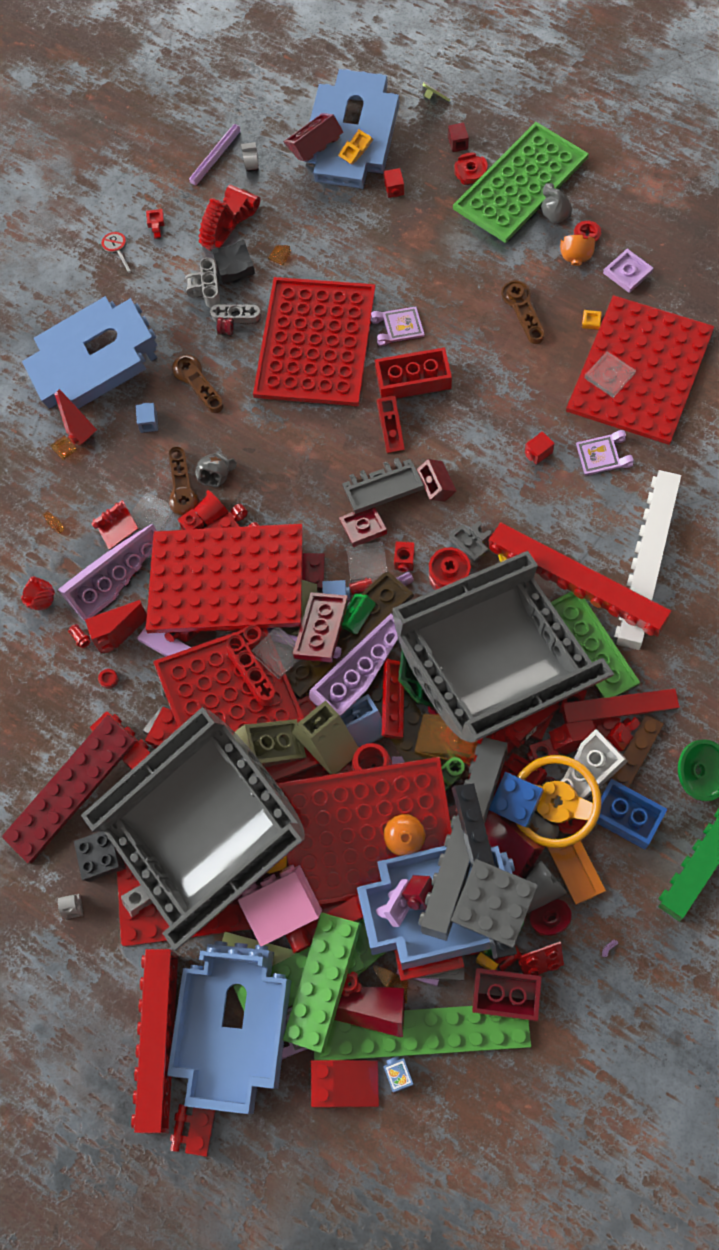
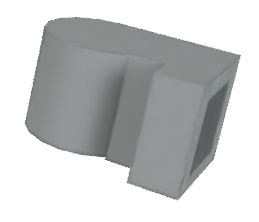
[241,142,259,171]
[121,885,152,917]
[58,894,83,920]

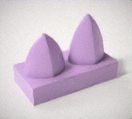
[376,879,410,927]

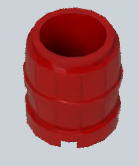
[352,743,392,771]

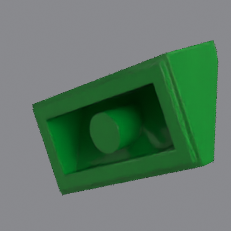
[341,594,375,634]

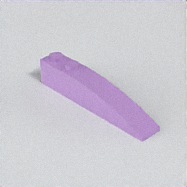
[58,524,157,621]
[309,614,398,716]

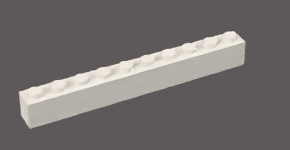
[614,470,681,650]

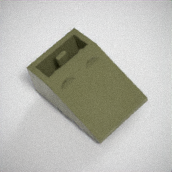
[292,700,359,775]

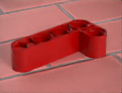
[227,625,275,706]
[285,895,364,954]

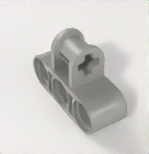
[185,257,220,308]

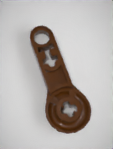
[501,280,544,344]
[172,354,223,413]
[168,446,199,516]

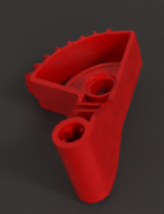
[199,184,261,251]

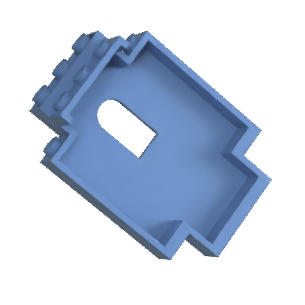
[304,69,400,189]
[22,296,158,409]
[357,846,515,970]
[167,941,291,1114]

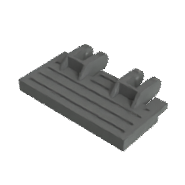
[342,458,424,514]

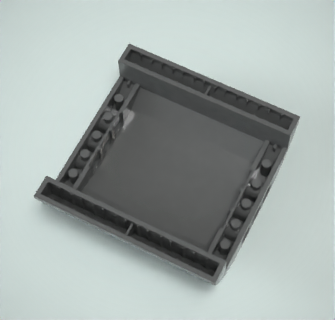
[392,551,614,742]
[81,707,305,951]

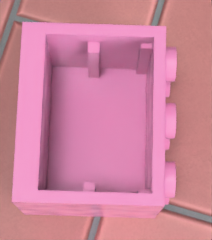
[238,865,322,947]

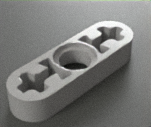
[210,305,261,323]

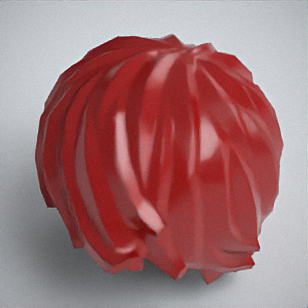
[21,576,55,610]

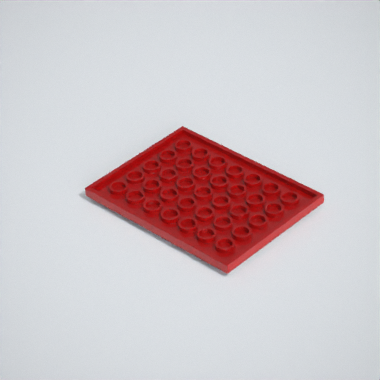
[253,277,376,406]
[566,295,715,445]
[146,524,303,634]
[153,628,321,782]
[277,757,452,905]

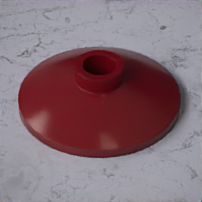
[530,899,572,936]

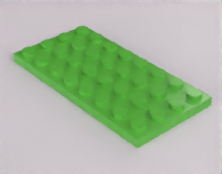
[453,122,589,243]

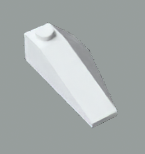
[554,729,628,807]

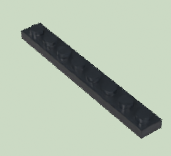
[452,783,517,959]

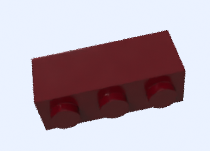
[283,113,344,162]
[472,968,541,1021]

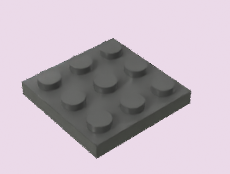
[451,859,537,948]

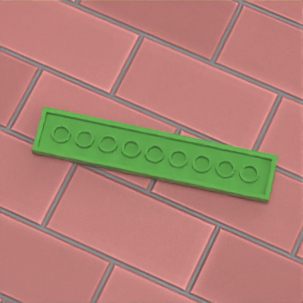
[314,1006,531,1060]

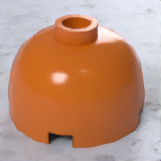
[560,235,595,266]
[384,814,425,856]

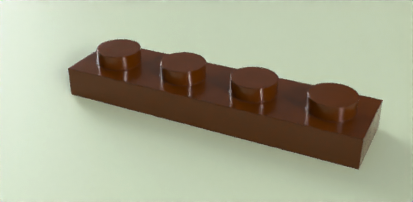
[608,714,664,788]

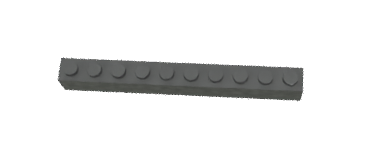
[418,737,508,941]

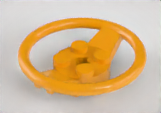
[516,755,601,848]

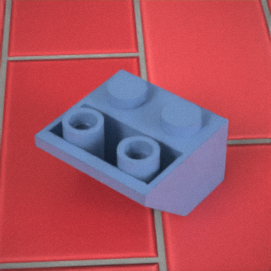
[340,694,383,747]

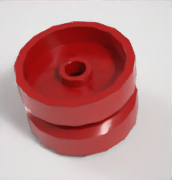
[429,547,471,590]

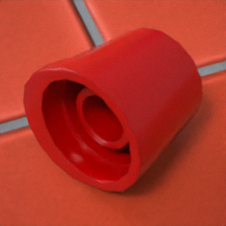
[188,490,229,526]

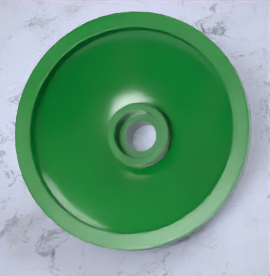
[678,739,719,801]

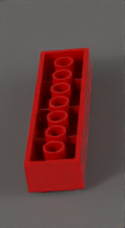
[131,949,178,1134]

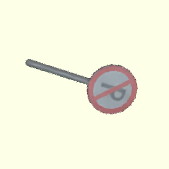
[101,232,131,273]

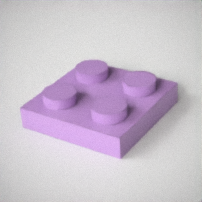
[603,249,653,293]

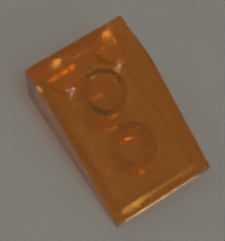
[415,714,479,765]

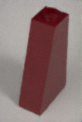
[485,802,546,879]
[334,987,405,1037]

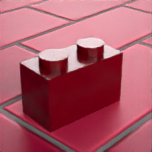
[416,459,457,502]

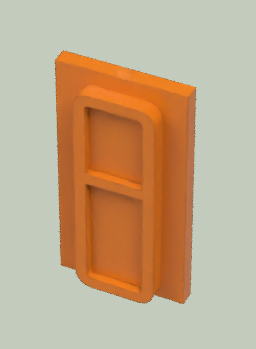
[547,841,606,905]

